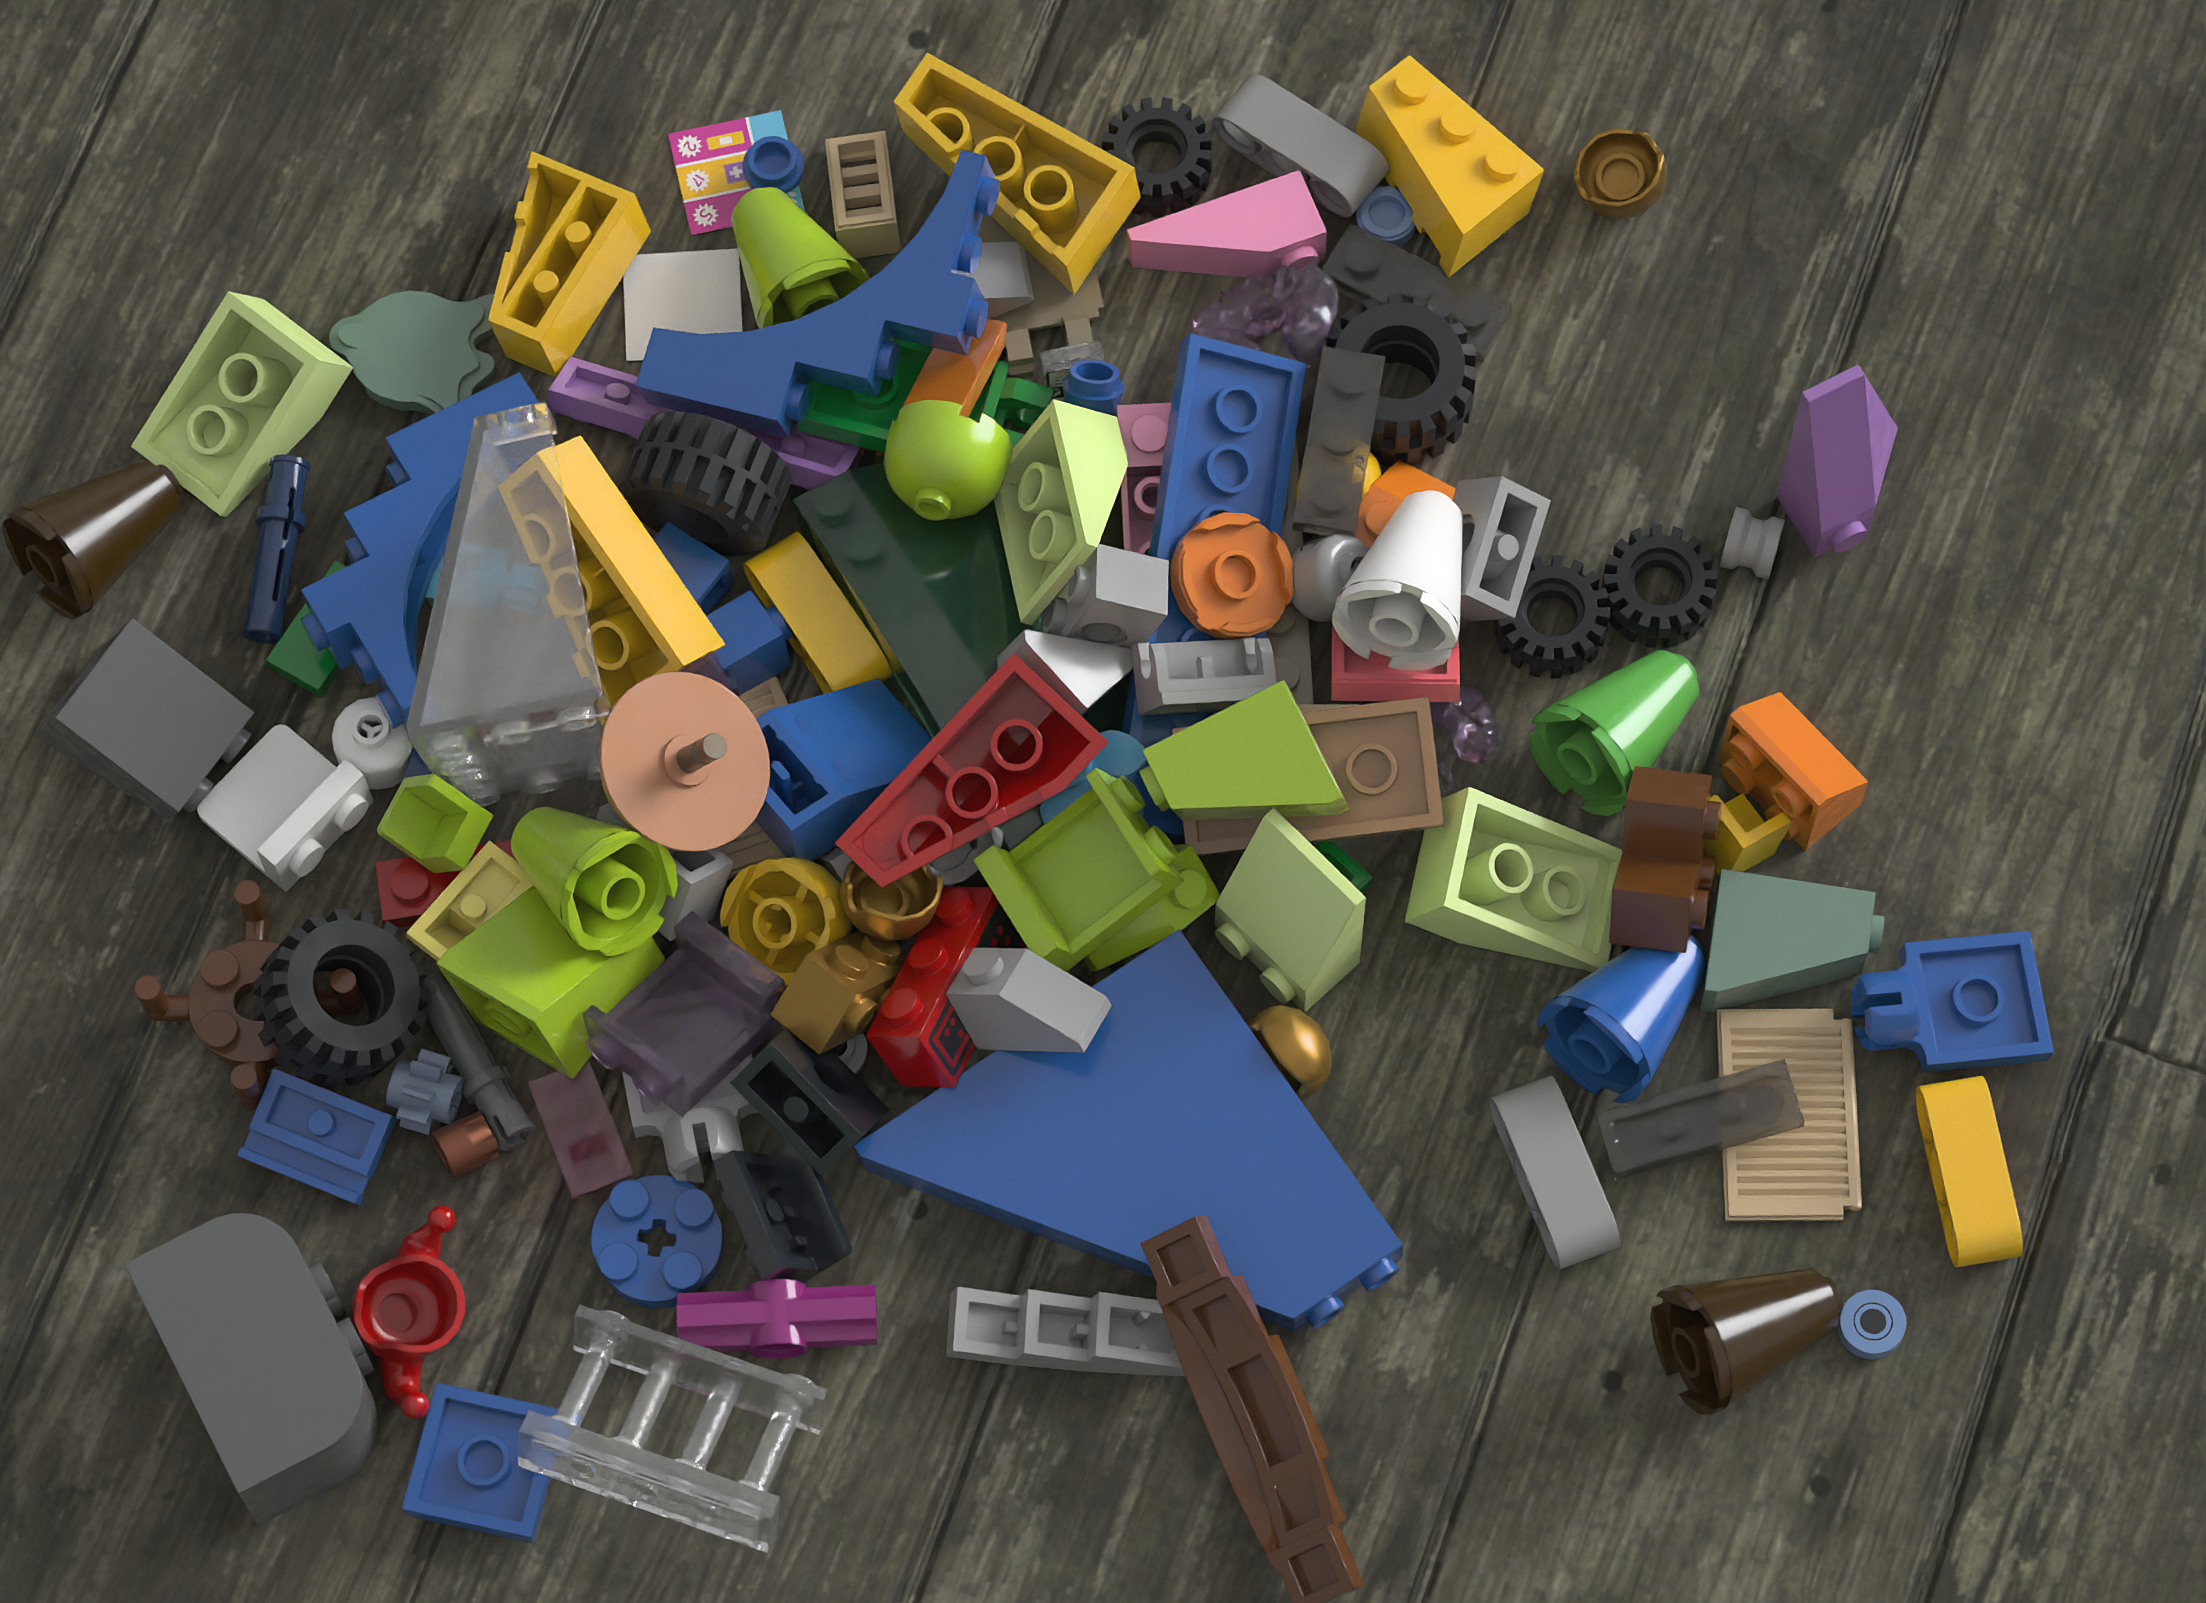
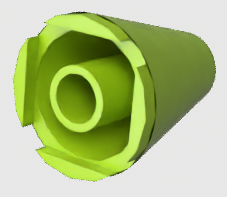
[731,187,871,329]
[511,807,678,956]

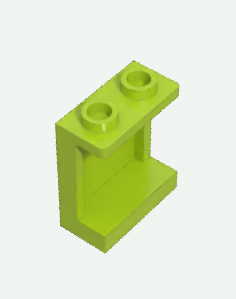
[973,768,1184,972]

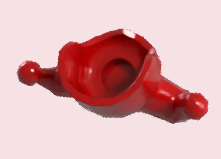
[351,1206,465,1420]

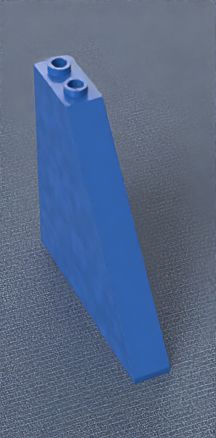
[854,929,1403,1332]

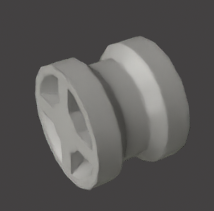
[1720,507,1785,580]

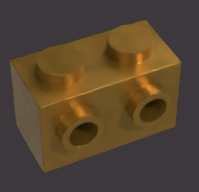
[770,930,907,1055]

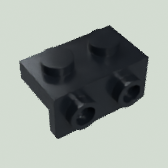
[713,1142,852,1283]

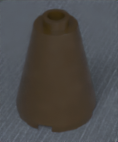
[2,460,182,620]
[1650,1268,1843,1415]

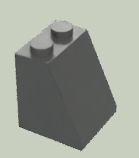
[34,618,254,819]

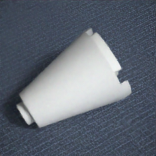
[1332,490,1463,670]

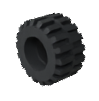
[1319,294,1477,467]
[618,411,792,557]
[251,909,431,1087]

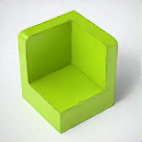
[377,774,494,873]

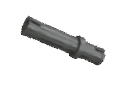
[420,969,536,1151]

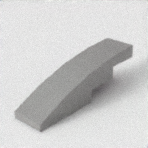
[946,1287,1185,1376]

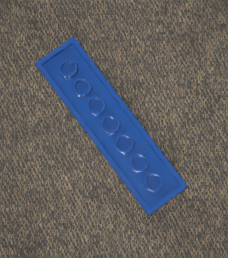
[1122,333,1306,843]

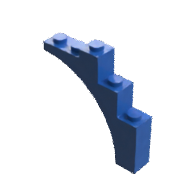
[635,150,999,438]
[301,372,556,746]

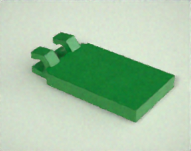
[796,339,1054,453]

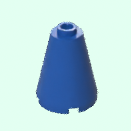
[1537,935,1707,1104]

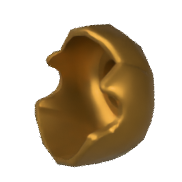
[1573,128,1667,220]
[840,860,943,941]
[1246,1005,1332,1100]

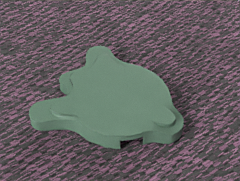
[329,290,496,415]

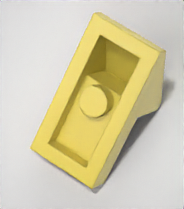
[406,840,534,961]

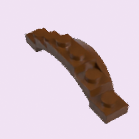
[1140,1215,1365,1603]

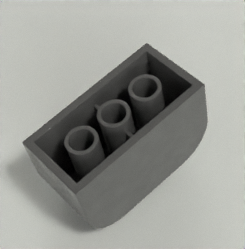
[124,1213,379,1526]

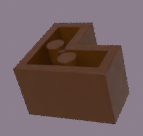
[1609,766,1722,953]

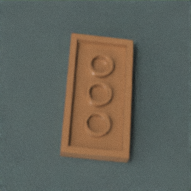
[1172,697,1445,857]

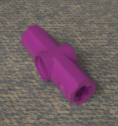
[676,1279,878,1359]

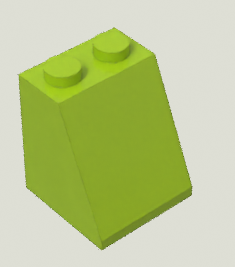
[1139,680,1350,821]
[436,886,665,1080]

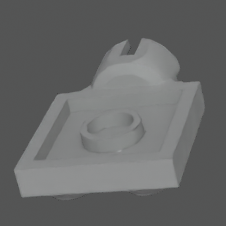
[613,985,758,1184]

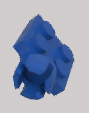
[1851,931,2054,1073]

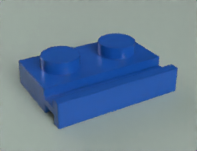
[237,1068,397,1206]

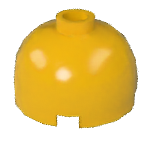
[720,857,853,987]

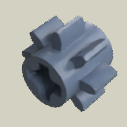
[386,1049,465,1135]

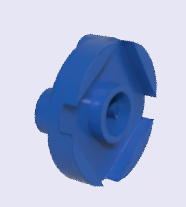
[591,1175,724,1308]

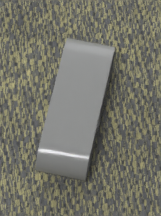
[1212,74,1390,217]
[1489,1076,1621,1270]

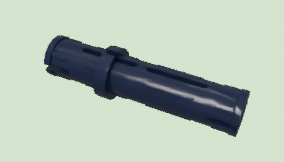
[241,454,311,644]

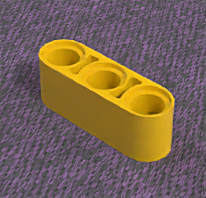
[742,531,892,694]
[1916,1076,2023,1268]

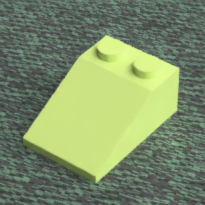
[131,291,353,517]
[994,399,1128,625]
[1405,787,1622,972]
[1215,808,1366,1013]

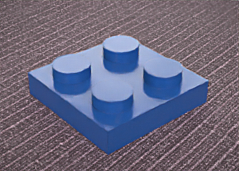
[402,1382,567,1544]

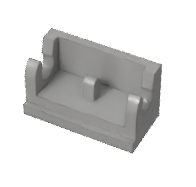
[1131,637,1277,716]

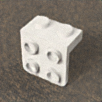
[197,725,374,892]

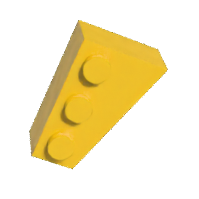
[1355,55,1544,278]
[488,151,651,378]

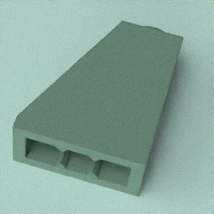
[1699,869,1884,1013]

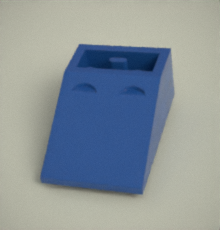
[754,678,932,862]

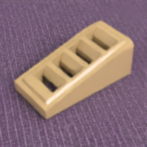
[825,131,901,259]

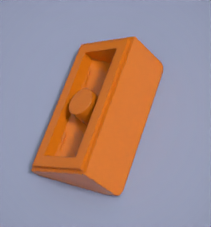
[902,320,1007,417]

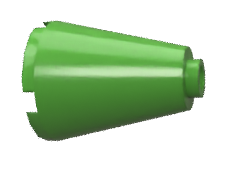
[1529,650,1699,816]

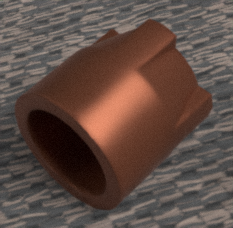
[431,1111,500,1180]

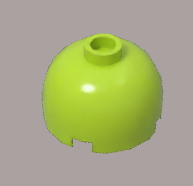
[883,400,1014,520]

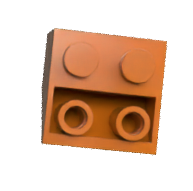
[1718,692,1868,851]

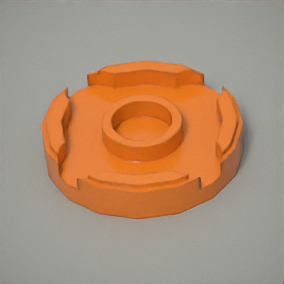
[1170,512,1294,640]

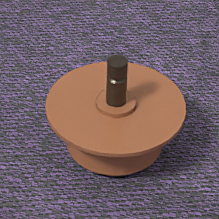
[599,672,770,852]

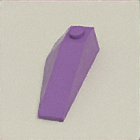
[1777,365,1898,558]

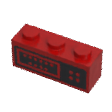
[866,887,1026,1088]

